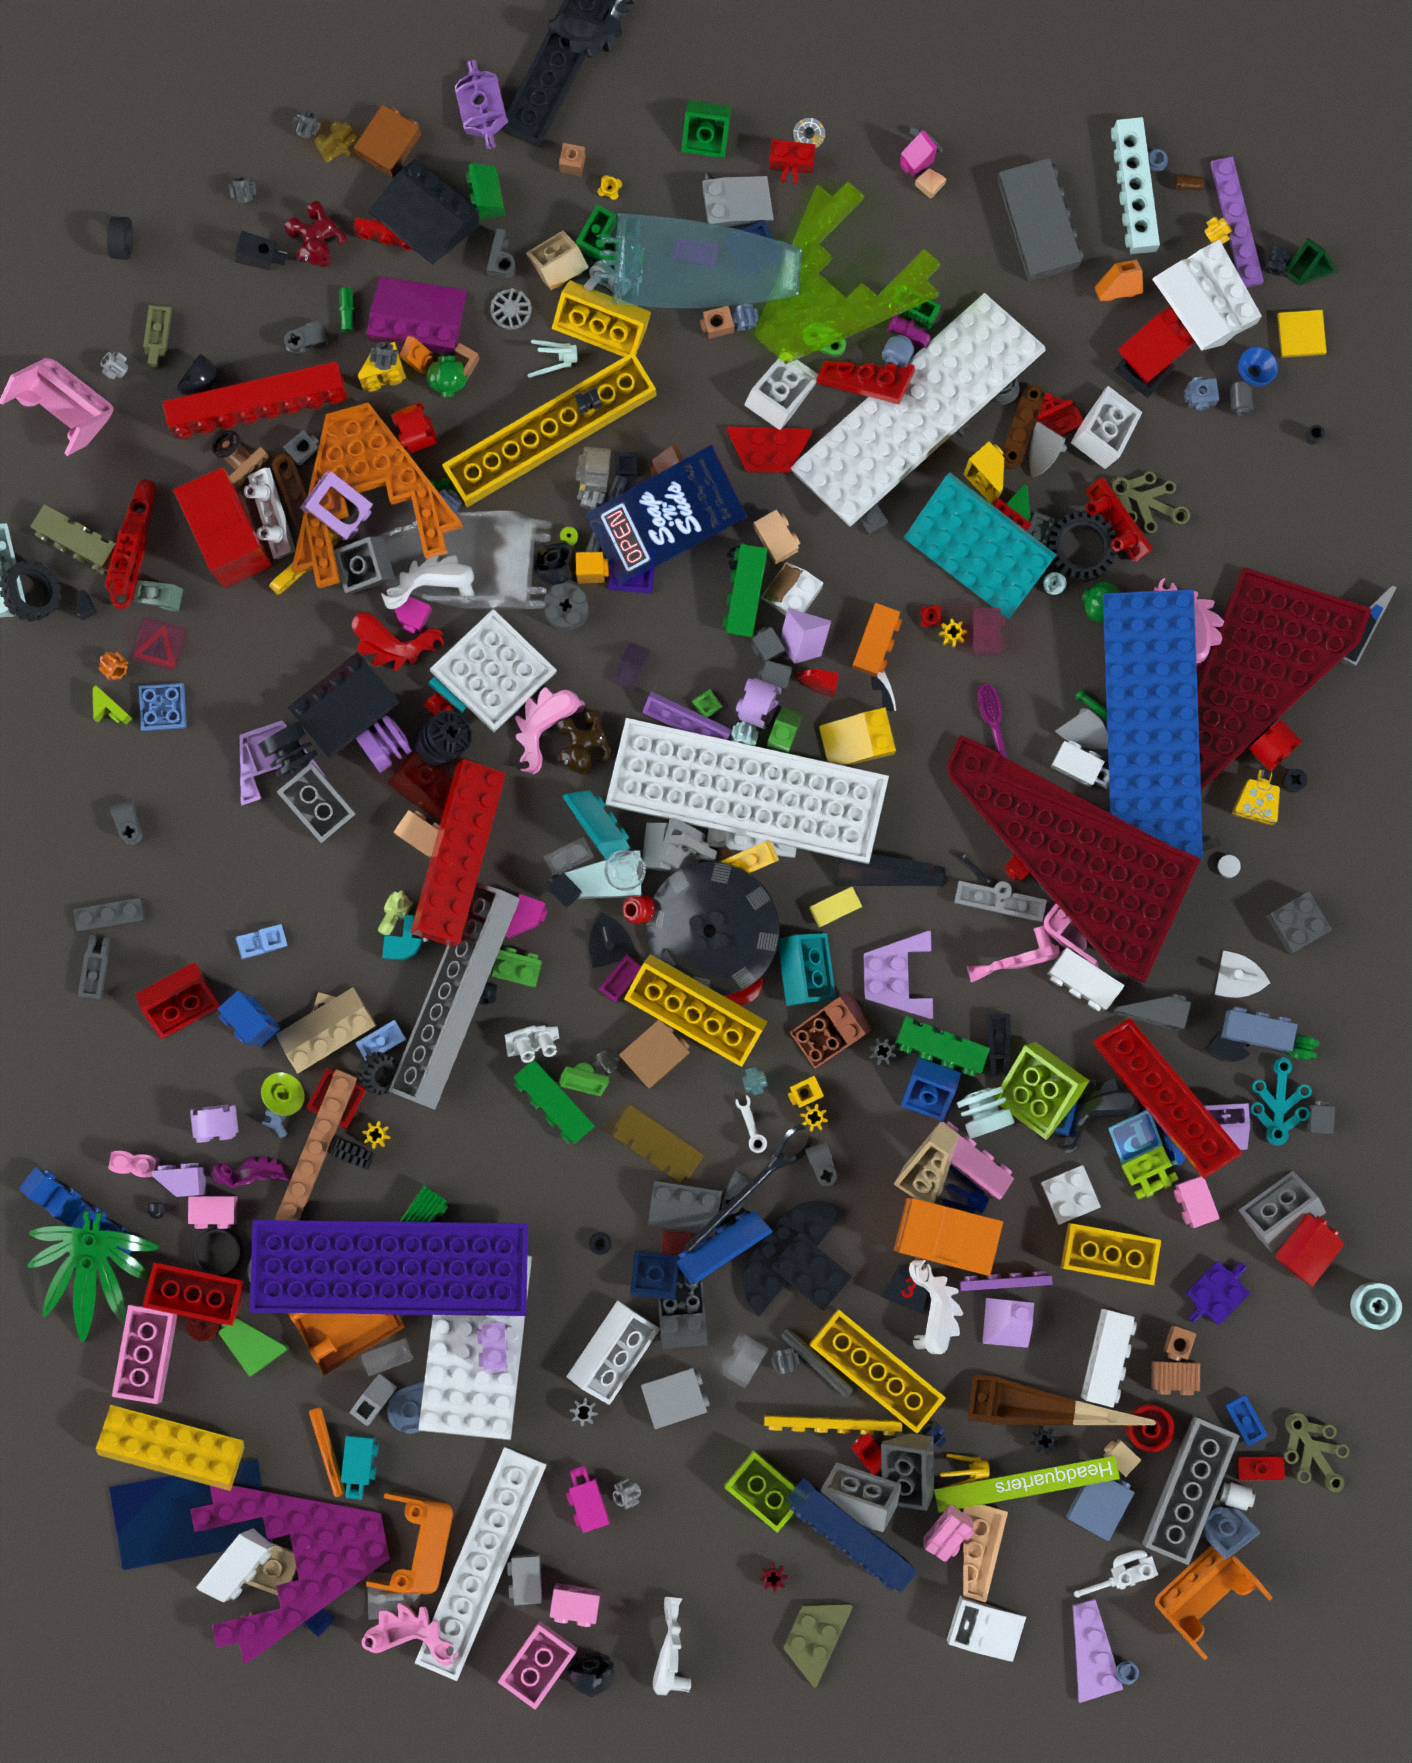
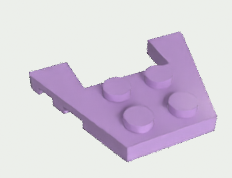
[240,720,325,805]
[863,931,933,1019]

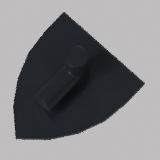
[589,912,636,968]

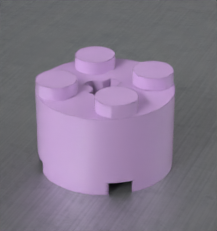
[736,678,781,729]
[190,1104,239,1143]

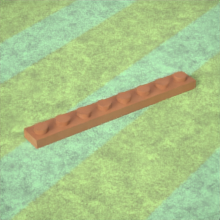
[275,1069,358,1221]

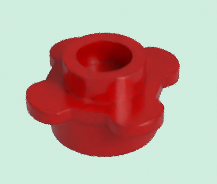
[919,605,943,628]

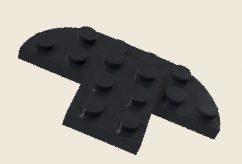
[743,1201,852,1317]

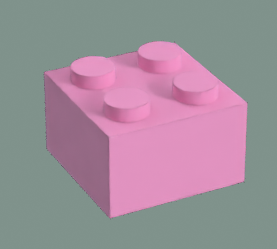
[550,1583,601,1627]

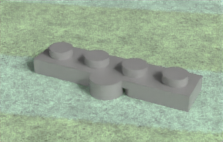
[954,881,1047,923]

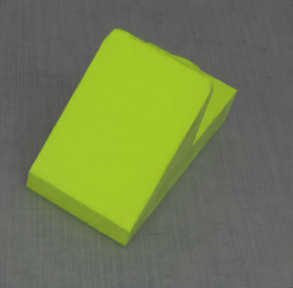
[93,685,132,725]

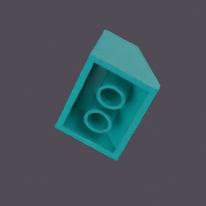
[562,790,630,863]
[778,933,836,1006]

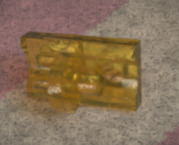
[314,121,357,163]

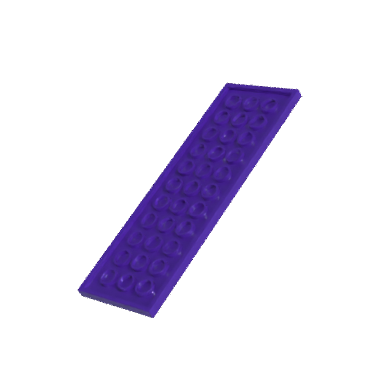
[250,1220,528,1316]

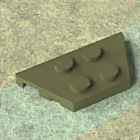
[783,1603,853,1688]

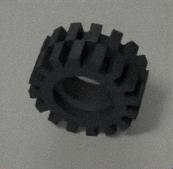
[357,1052,399,1096]
[331,1138,375,1170]

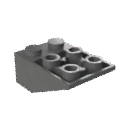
[658,1273,708,1349]

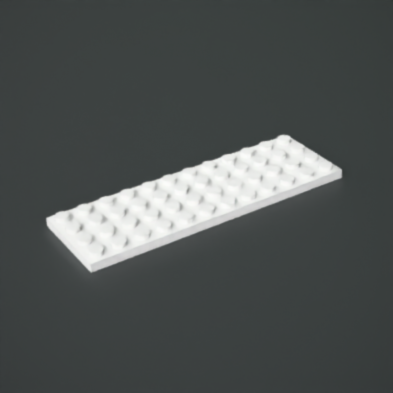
[791,293,1046,527]
[605,718,889,864]

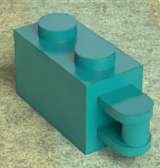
[341,1434,379,1500]

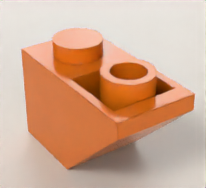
[1095,260,1143,301]

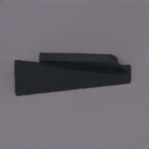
[834,854,946,886]

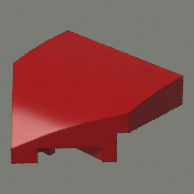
[1035,392,1084,437]

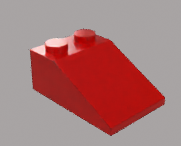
[1117,305,1196,383]

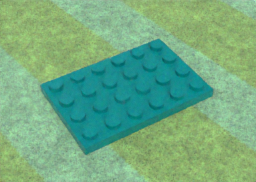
[904,472,1056,619]

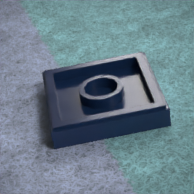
[630,1251,680,1300]

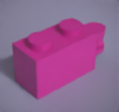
[566,1465,610,1533]

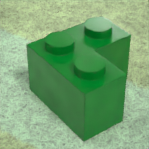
[576,205,626,270]

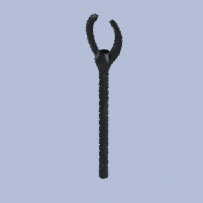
[684,1124,813,1253]

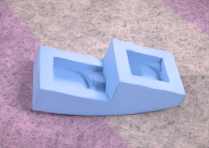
[236,924,288,959]

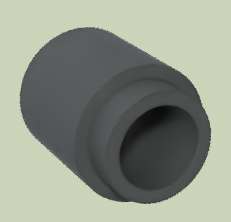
[1229,381,1254,416]

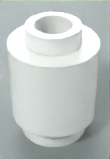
[1220,1482,1256,1511]

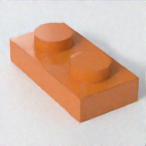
[399,336,435,375]

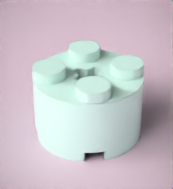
[1350,1282,1402,1330]

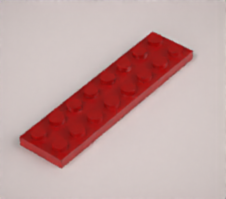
[1093,1018,1242,1179]

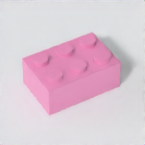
[498,1621,577,1710]

